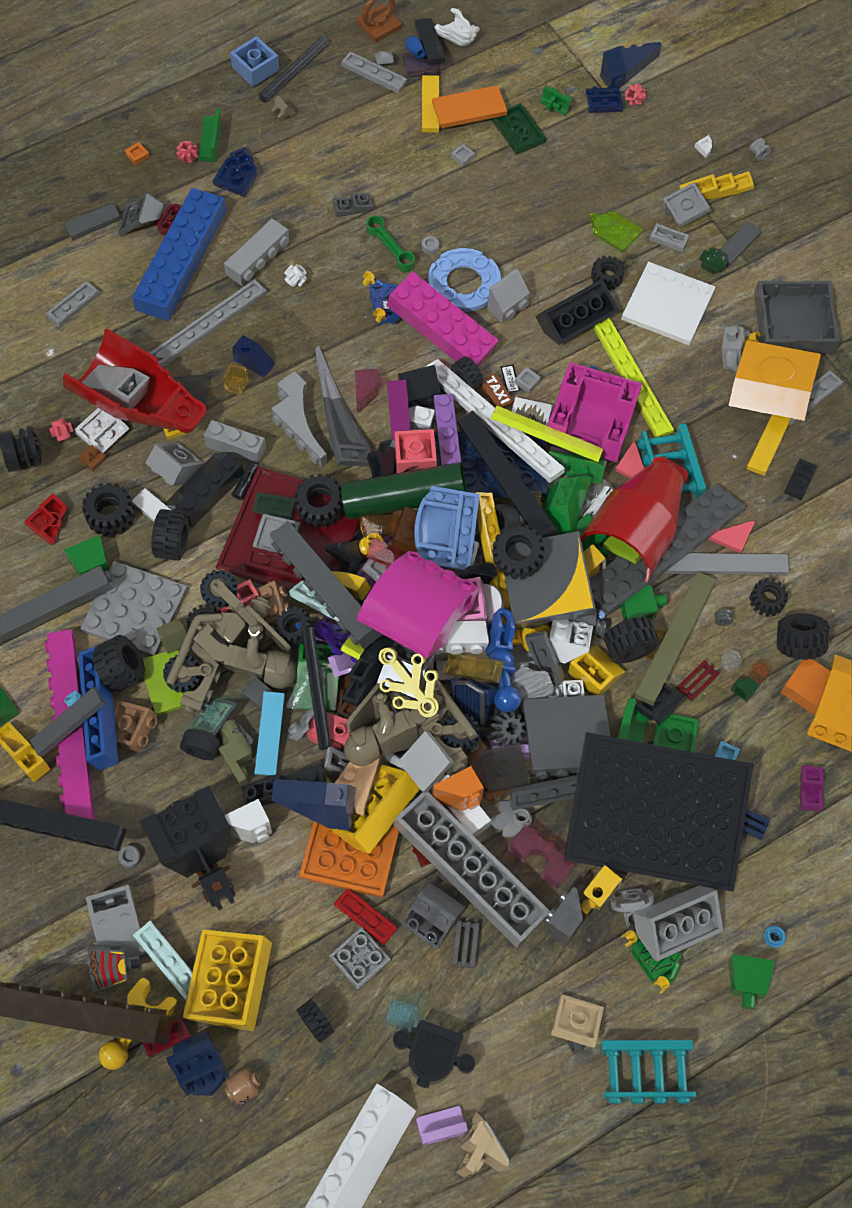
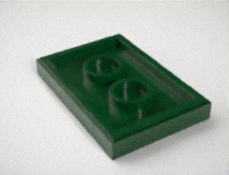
[491,103,547,155]

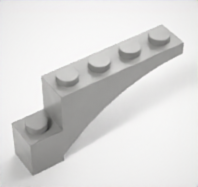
[272,371,327,468]

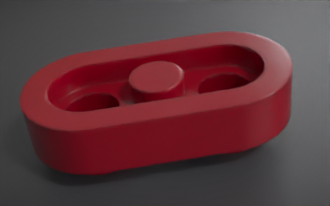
[157,204,181,235]

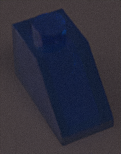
[232,335,275,377]

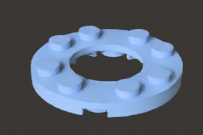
[428,248,501,312]

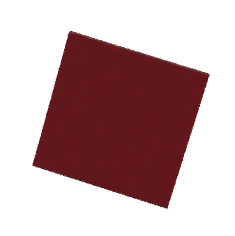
[216,466,361,593]

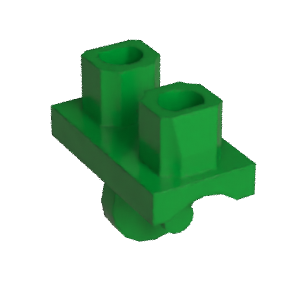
[539,86,572,116]

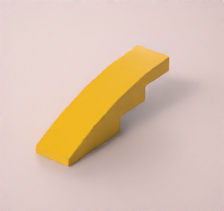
[680,171,755,200]

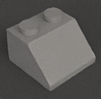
[487,269,530,323]
[146,441,204,486]

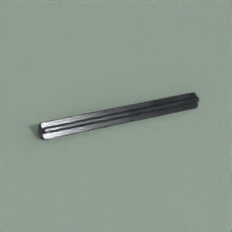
[259,36,328,103]
[302,627,331,750]

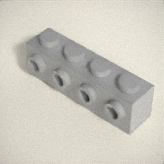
[224,219,289,286]

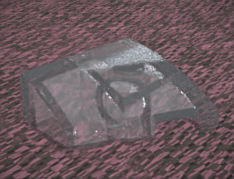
[286,666,326,709]

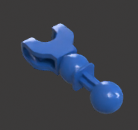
[485,608,521,713]

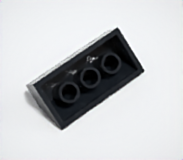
[535,279,619,345]
[164,453,244,528]

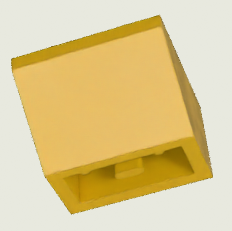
[568,645,626,695]

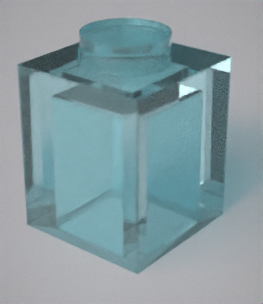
[385,999,421,1033]

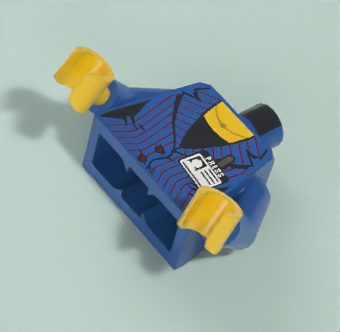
[362,271,401,325]

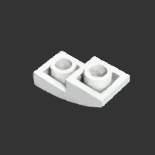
[548,680,584,698]

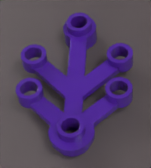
[314,621,371,663]

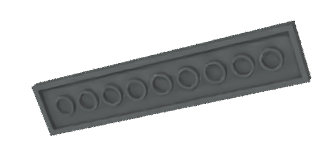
[589,484,745,616]

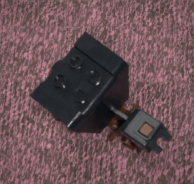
[140,786,236,911]

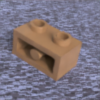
[257,581,295,629]

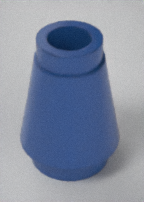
[406,36,425,59]

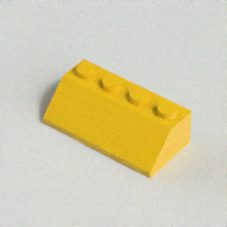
[331,765,420,854]

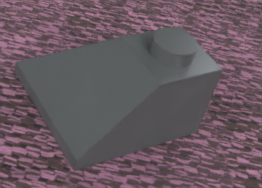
[118,193,164,236]

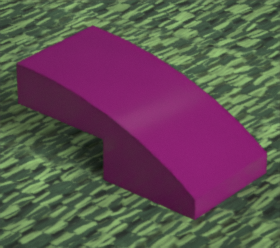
[800,765,824,812]

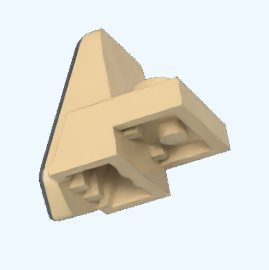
[456,1111,510,1178]

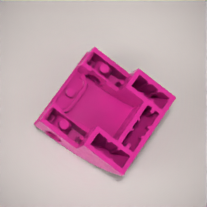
[547,362,643,462]
[356,551,479,658]

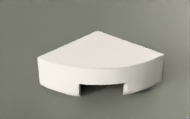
[695,135,712,158]

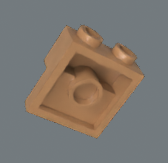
[114,700,157,752]

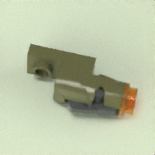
[217,715,253,789]

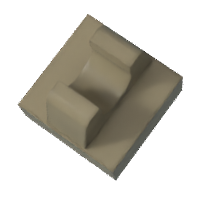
[272,95,296,120]

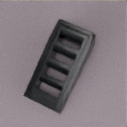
[458,563,498,584]

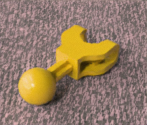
[99,978,178,1070]

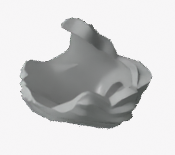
[510,660,554,705]

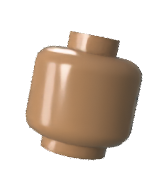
[225,1069,261,1104]

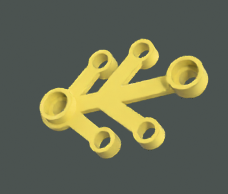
[379,647,439,717]

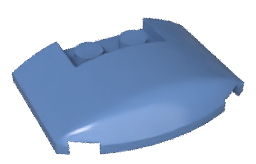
[414,486,480,571]

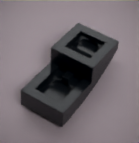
[784,459,817,501]

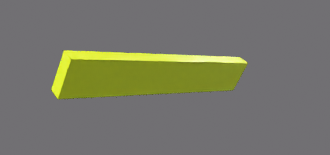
[491,406,603,462]

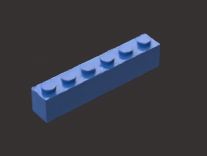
[78,646,119,770]

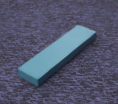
[255,691,285,776]

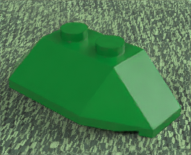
[542,476,592,535]

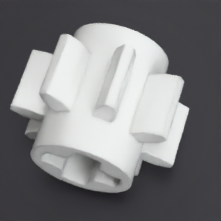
[284,264,307,287]

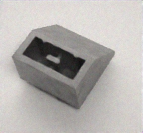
[377,641,434,700]
[401,882,466,950]
[544,887,583,947]

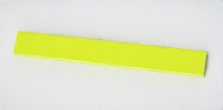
[592,317,674,438]

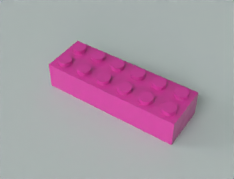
[386,271,498,367]

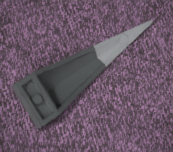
[315,346,372,467]

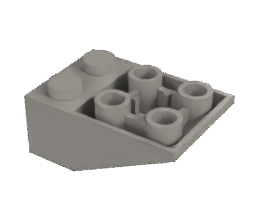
[82,365,150,410]
[86,885,147,957]

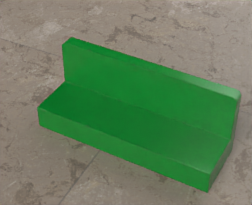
[198,108,222,162]
[548,447,607,484]
[617,698,648,742]

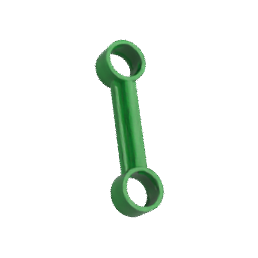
[366,215,415,272]

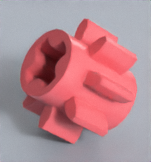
[625,84,646,106]
[176,141,198,163]
[49,418,73,441]

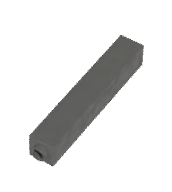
[0,566,113,643]

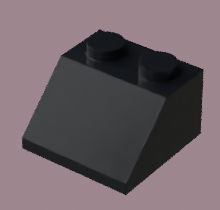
[398,365,441,408]

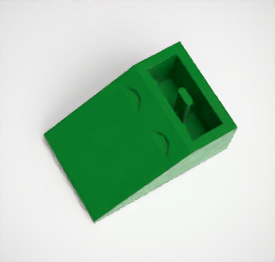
[295,643,339,712]

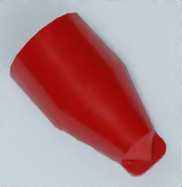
[63,328,206,433]
[580,457,688,583]

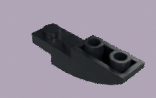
[342,636,395,707]
[242,764,327,805]

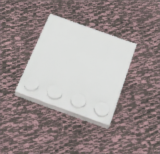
[621,262,715,345]

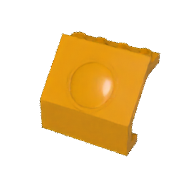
[729,340,821,421]
[807,654,852,752]

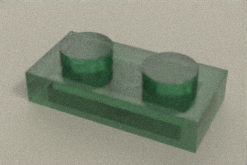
[253,492,295,519]

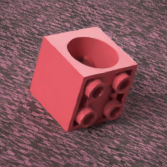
[394,429,437,473]

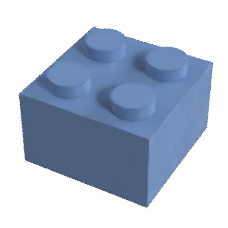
[230,36,279,87]

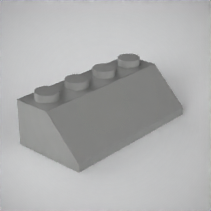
[633,885,723,961]

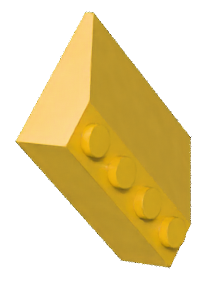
[183,929,272,1031]

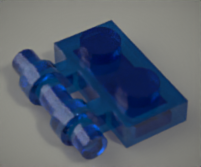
[585,85,623,113]

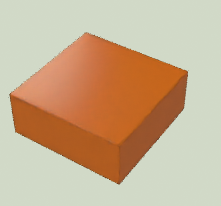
[125,142,150,166]

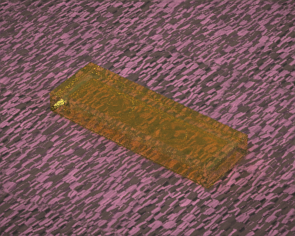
[443,653,504,683]

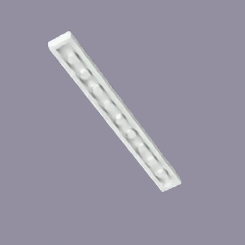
[425,359,565,483]

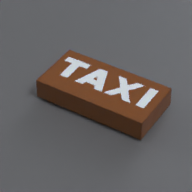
[481,373,514,409]

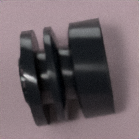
[0,426,42,473]

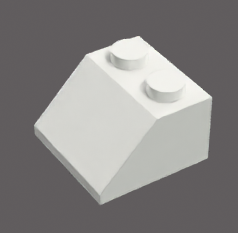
[224,799,272,843]

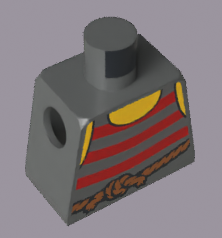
[88,944,141,992]

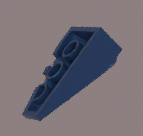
[600,42,662,90]
[271,779,356,831]

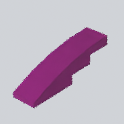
[387,380,410,440]

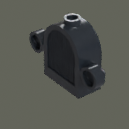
[393,1020,475,1089]

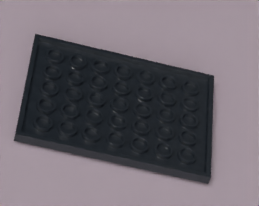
[563,732,754,892]

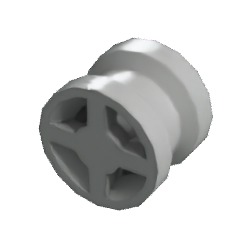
[749,138,771,161]

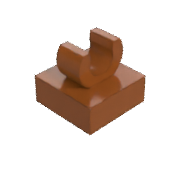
[78,445,107,471]

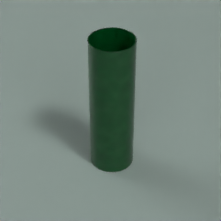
[341,462,467,520]

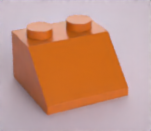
[432,766,484,811]

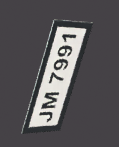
[500,364,520,393]

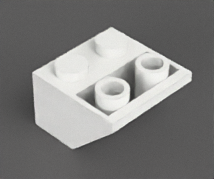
[549,620,593,664]

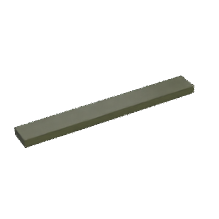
[635,571,716,706]

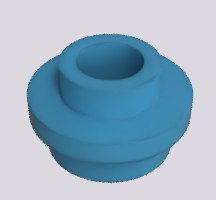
[763,926,786,948]

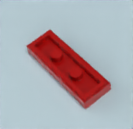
[334,889,398,946]

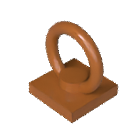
[356,0,402,43]

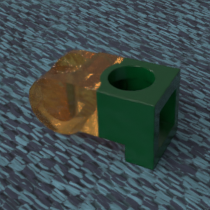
[731,663,769,702]

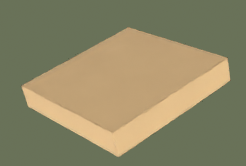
[551,994,604,1048]

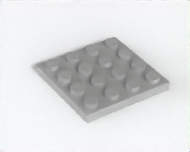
[80,561,188,656]

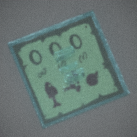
[188,697,236,736]

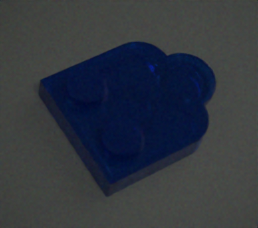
[213,154,258,197]

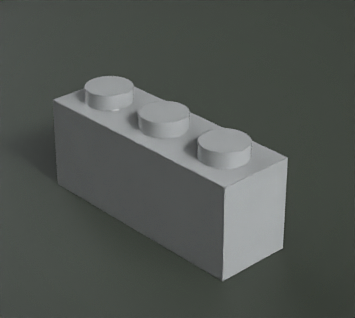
[204,420,266,465]

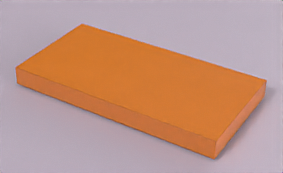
[432,85,507,128]

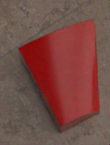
[24,493,67,546]

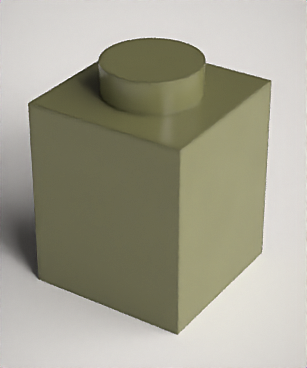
[156,619,189,654]

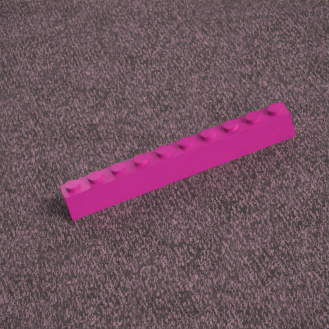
[44,629,95,820]

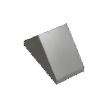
[324,747,349,779]

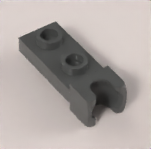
[525,631,565,686]

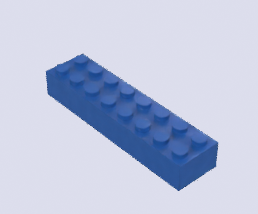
[132,188,227,321]

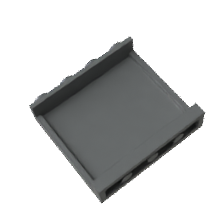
[519,695,611,779]

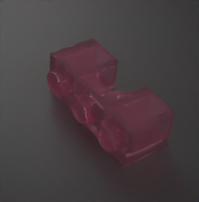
[507,825,575,890]

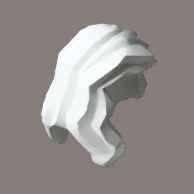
[434,8,480,47]

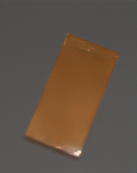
[359,515,398,537]

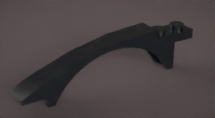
[325,439,395,575]

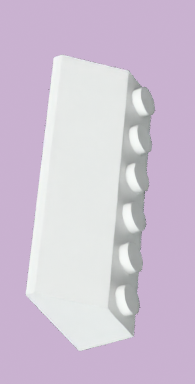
[305,1084,416,1208]

